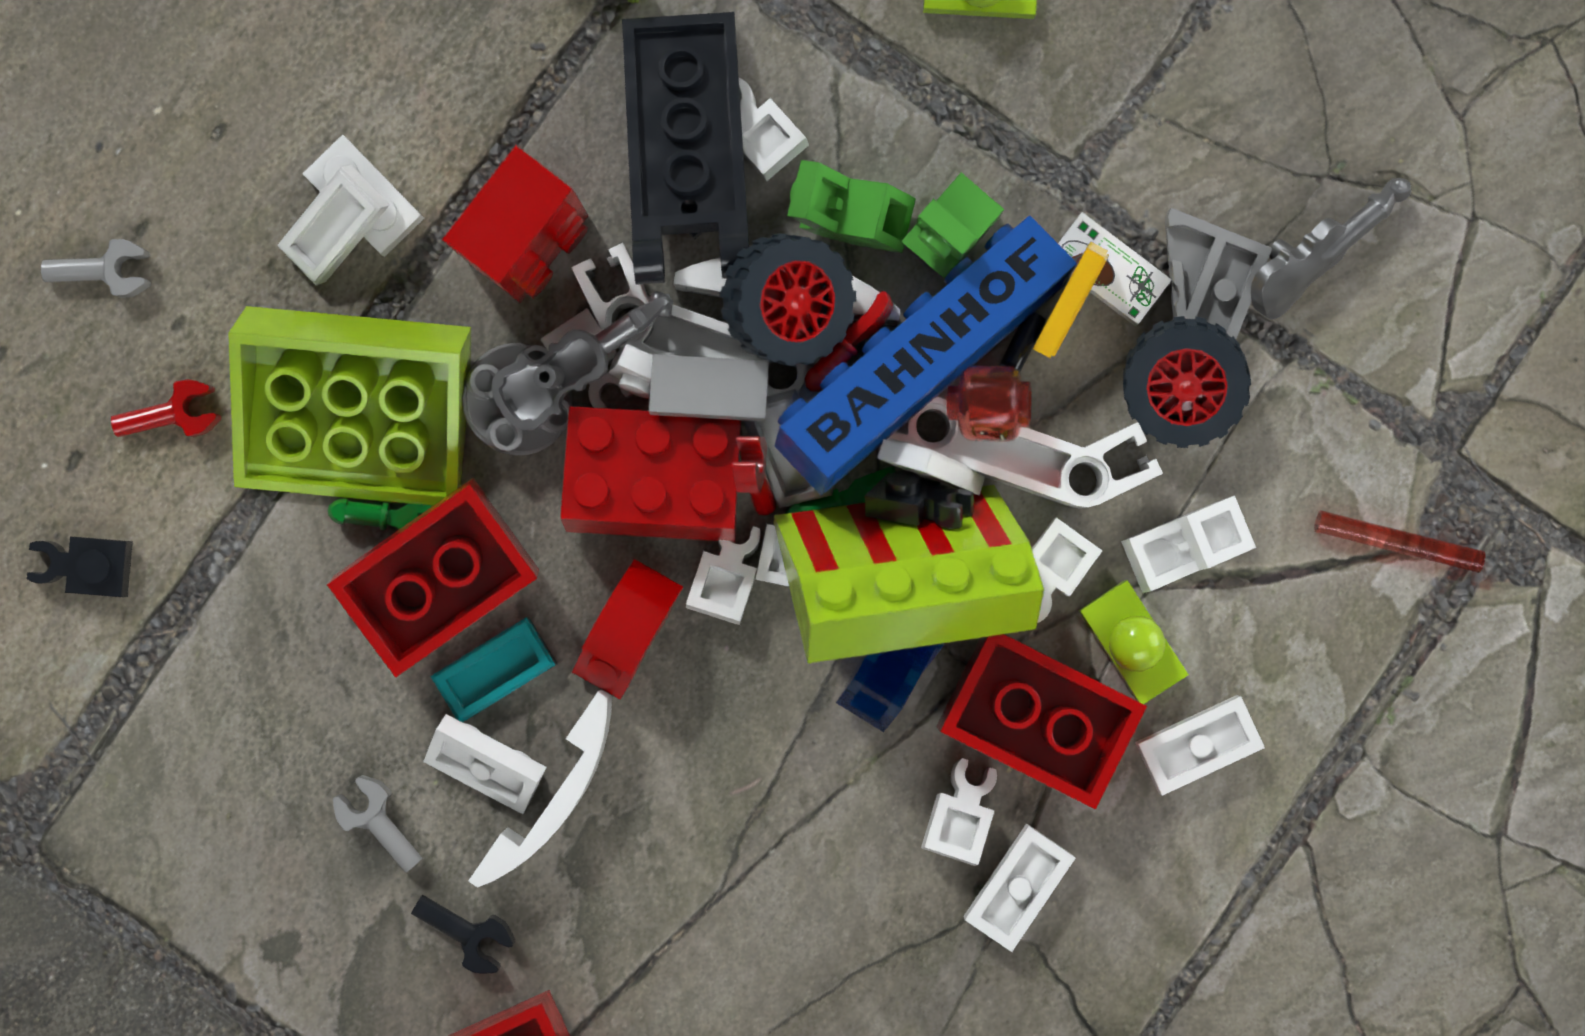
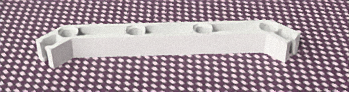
[571,243,1163,508]

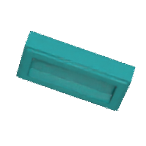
[430,616,557,723]

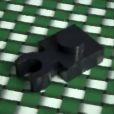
[865,471,974,529]
[27,536,133,597]

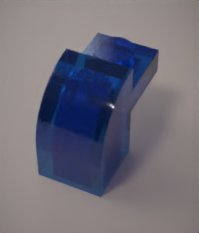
[836,643,944,732]

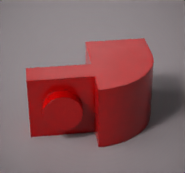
[572,559,683,700]

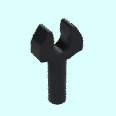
[978,312,1046,414]
[411,894,515,974]

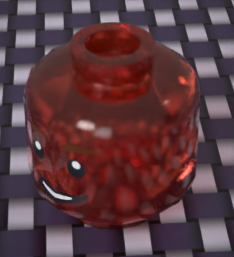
[947,366,1032,442]

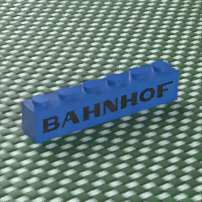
[774,215,1077,496]

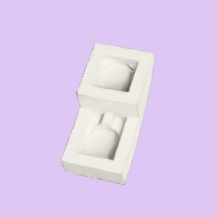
[1121,496,1256,593]

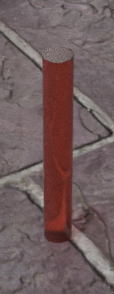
[1314,510,1486,573]

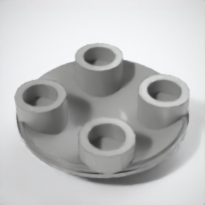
[462,343,572,456]

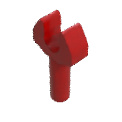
[111,379,222,437]
[733,436,776,516]

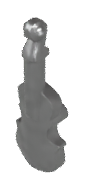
[1251,178,1411,320]
[492,291,673,431]

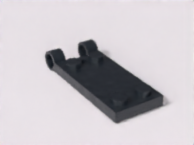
[622,12,749,285]

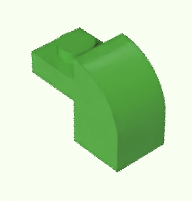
[787,160,916,253]
[901,172,1004,279]

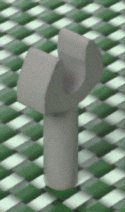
[41,239,151,298]
[333,775,423,873]

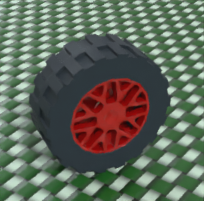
[720,234,856,366]
[1123,316,1251,448]

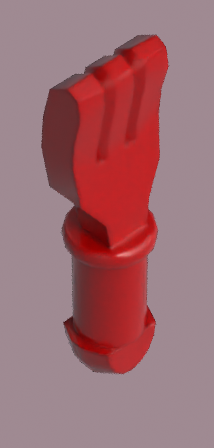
[804,291,894,392]

